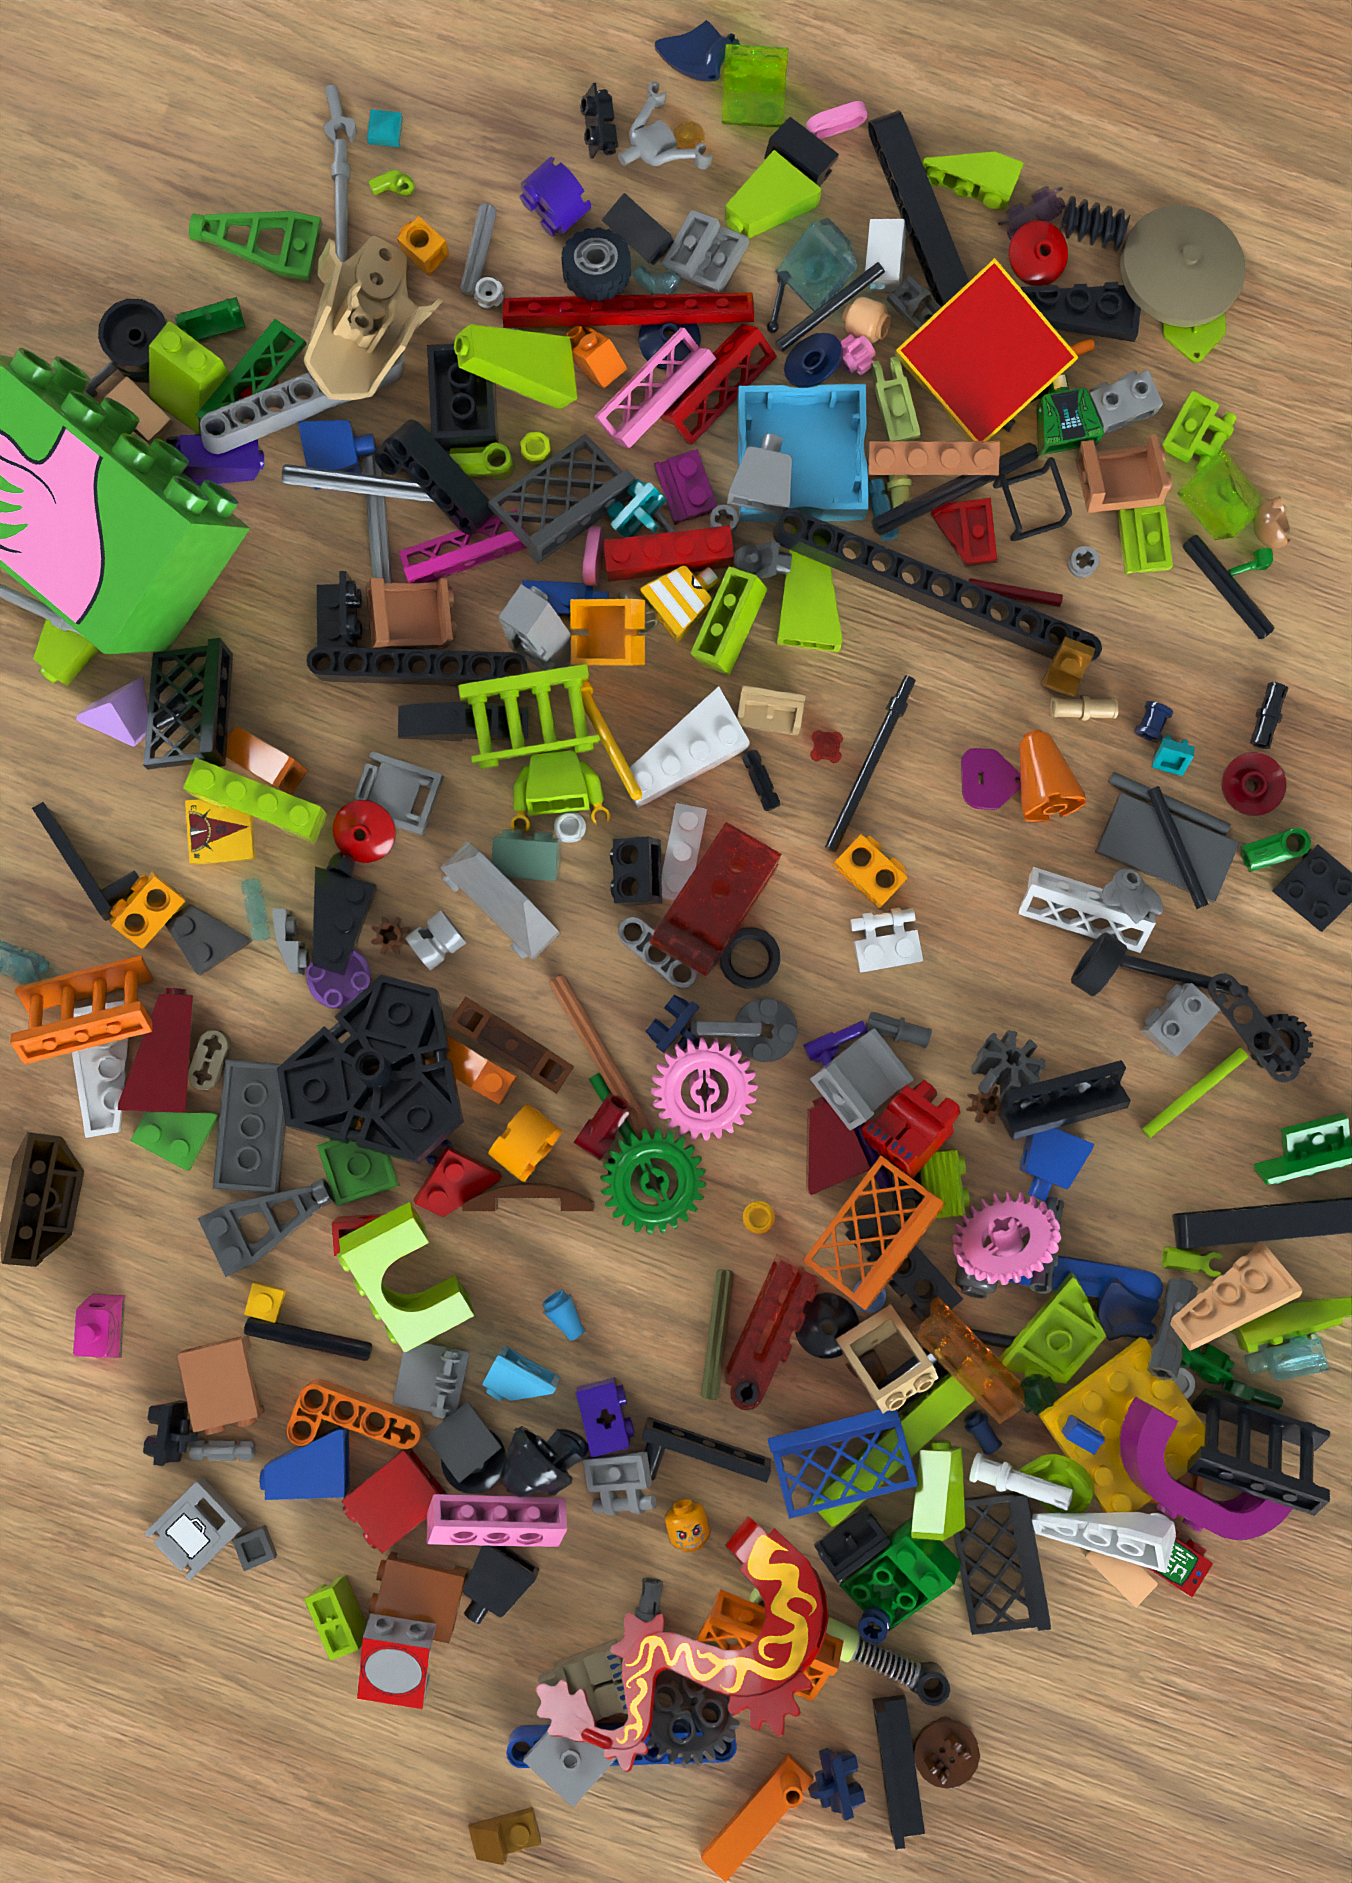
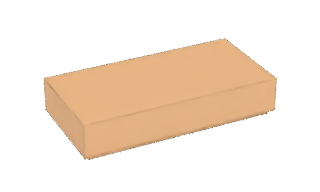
[106,376,173,444]

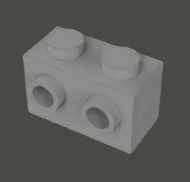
[1089,370,1163,436]
[1141,983,1220,1057]

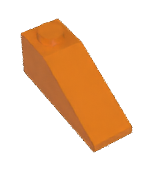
[425,1035,519,1105]

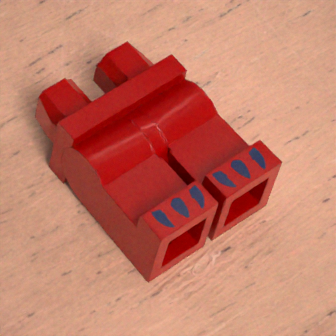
[861,1080,961,1179]

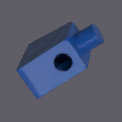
[298,420,377,490]
[1020,1128,1095,1202]

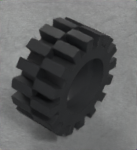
[1247,1014,1313,1072]

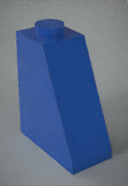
[259,1426,350,1500]

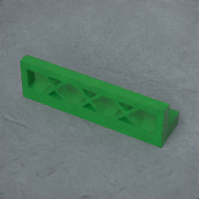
[195,319,307,434]

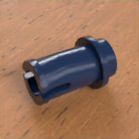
[964,1410,1002,1455]

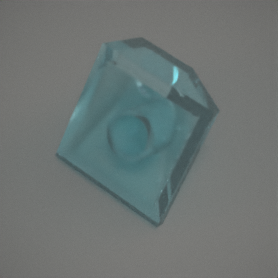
[775,218,858,312]

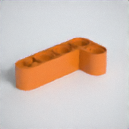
[286,1379,425,1449]

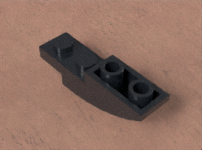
[398,702,528,741]

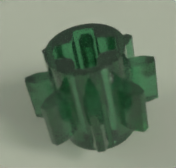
[1016,1374,1060,1416]

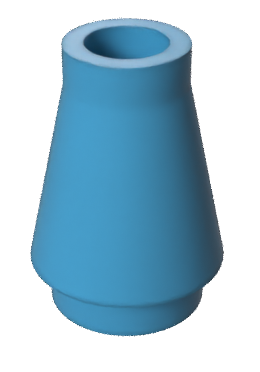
[542,1290,585,1341]

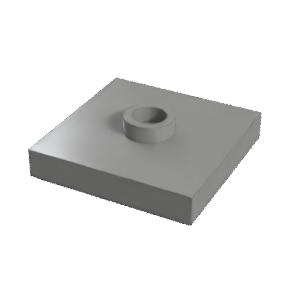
[523,1730,617,1807]

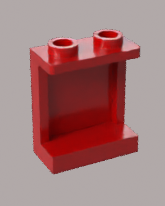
[341,1448,448,1554]

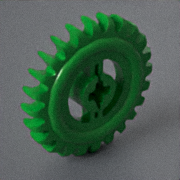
[600,1127,707,1235]

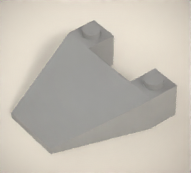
[440,841,561,960]

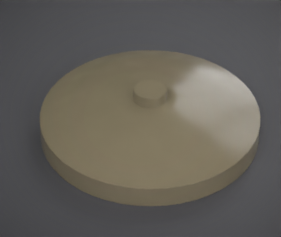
[1120,205,1245,327]

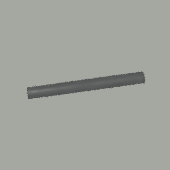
[1108,772,1231,835]

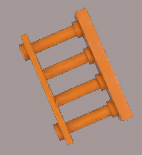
[10,955,153,1064]

